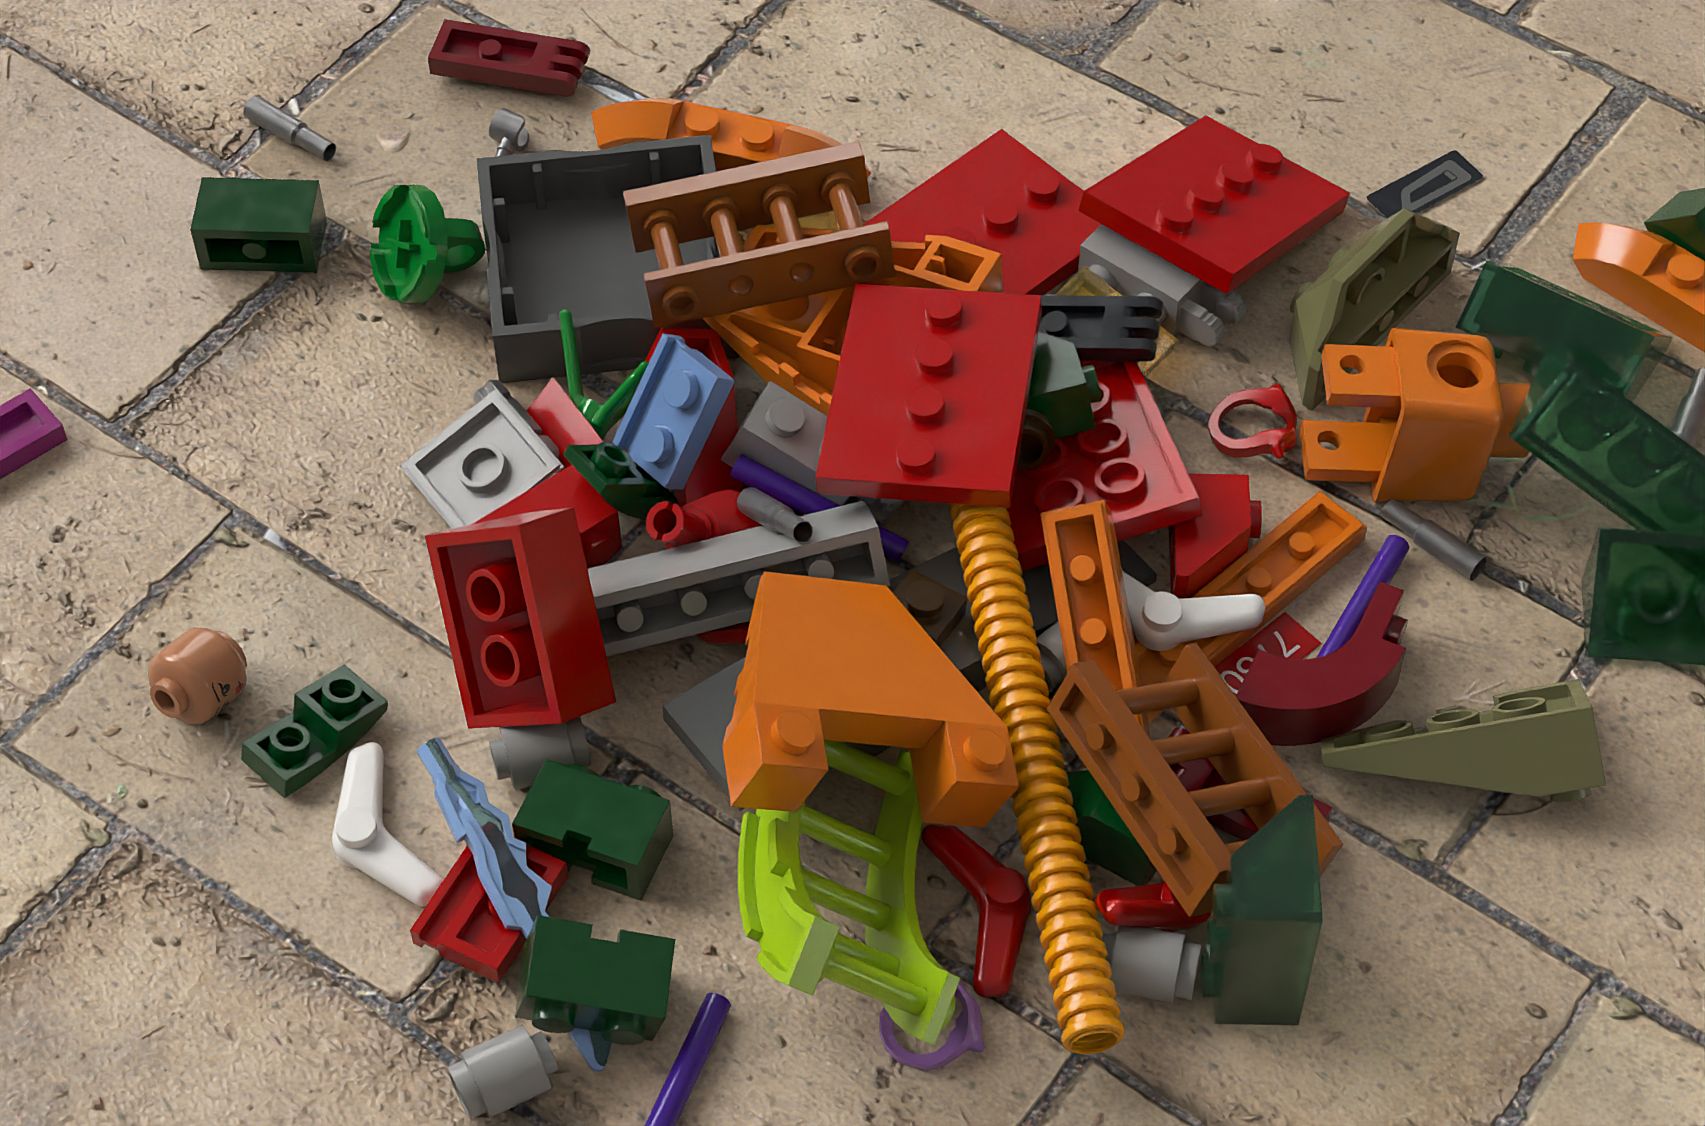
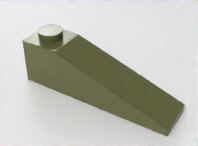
[1320,679,1606,802]

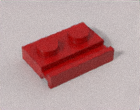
[410,824,568,983]

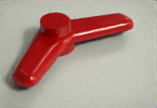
[921,823,1032,998]
[1096,828,1217,932]

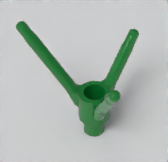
[559,309,649,440]

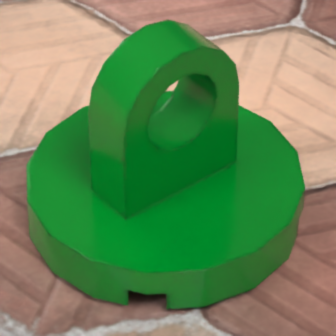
[370,184,486,303]

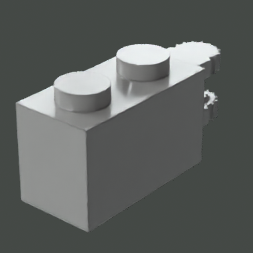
[1077,224,1247,347]
[720,381,905,526]

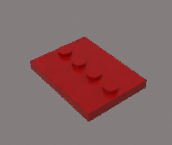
[1078,115,1350,294]
[864,129,1101,295]
[815,284,1042,508]
[1006,361,1202,571]

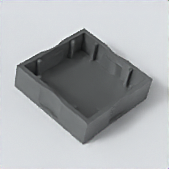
[477,135,739,383]

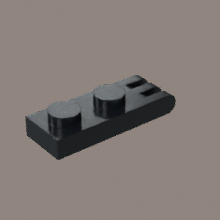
[1039,295,1163,362]

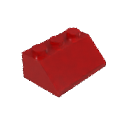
[425,507,616,729]

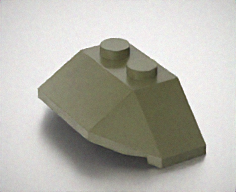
[1289,208,1460,411]

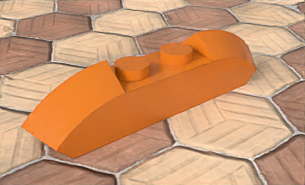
[591,98,871,178]
[1572,222,1705,352]

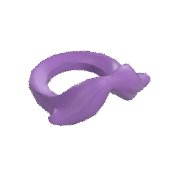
[879,980,985,1071]

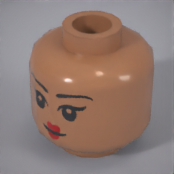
[148,627,247,724]

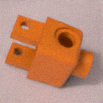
[1300,328,1536,502]

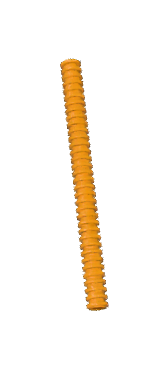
[949,503,1125,1054]

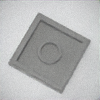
[400,388,565,529]

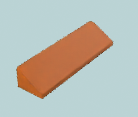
[1040,500,1152,768]

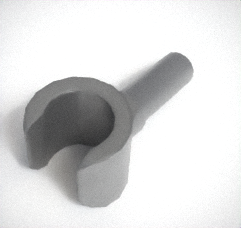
[489,108,530,157]

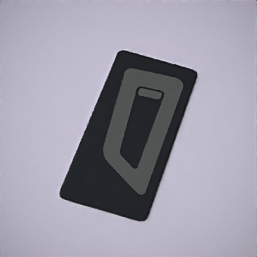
[1366,150,1483,219]

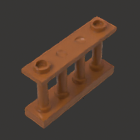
[623,141,895,329]
[1047,643,1343,917]

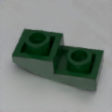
[563,442,679,520]
[241,664,388,798]

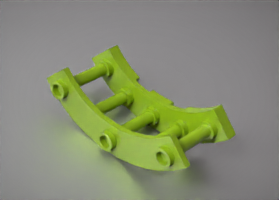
[738,740,961,1046]

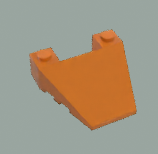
[702,225,1003,416]
[722,571,1019,828]

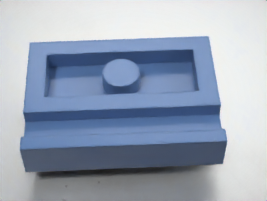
[612,333,735,490]

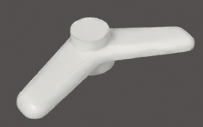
[1122,571,1265,651]
[332,742,443,907]

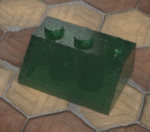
[1455,261,1673,410]
[1200,795,1323,1025]

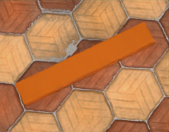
[1135,491,1367,723]

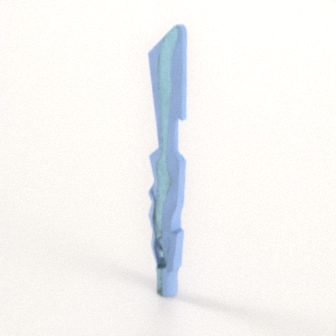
[416,737,612,1072]

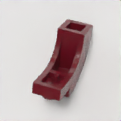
[1236,581,1408,746]

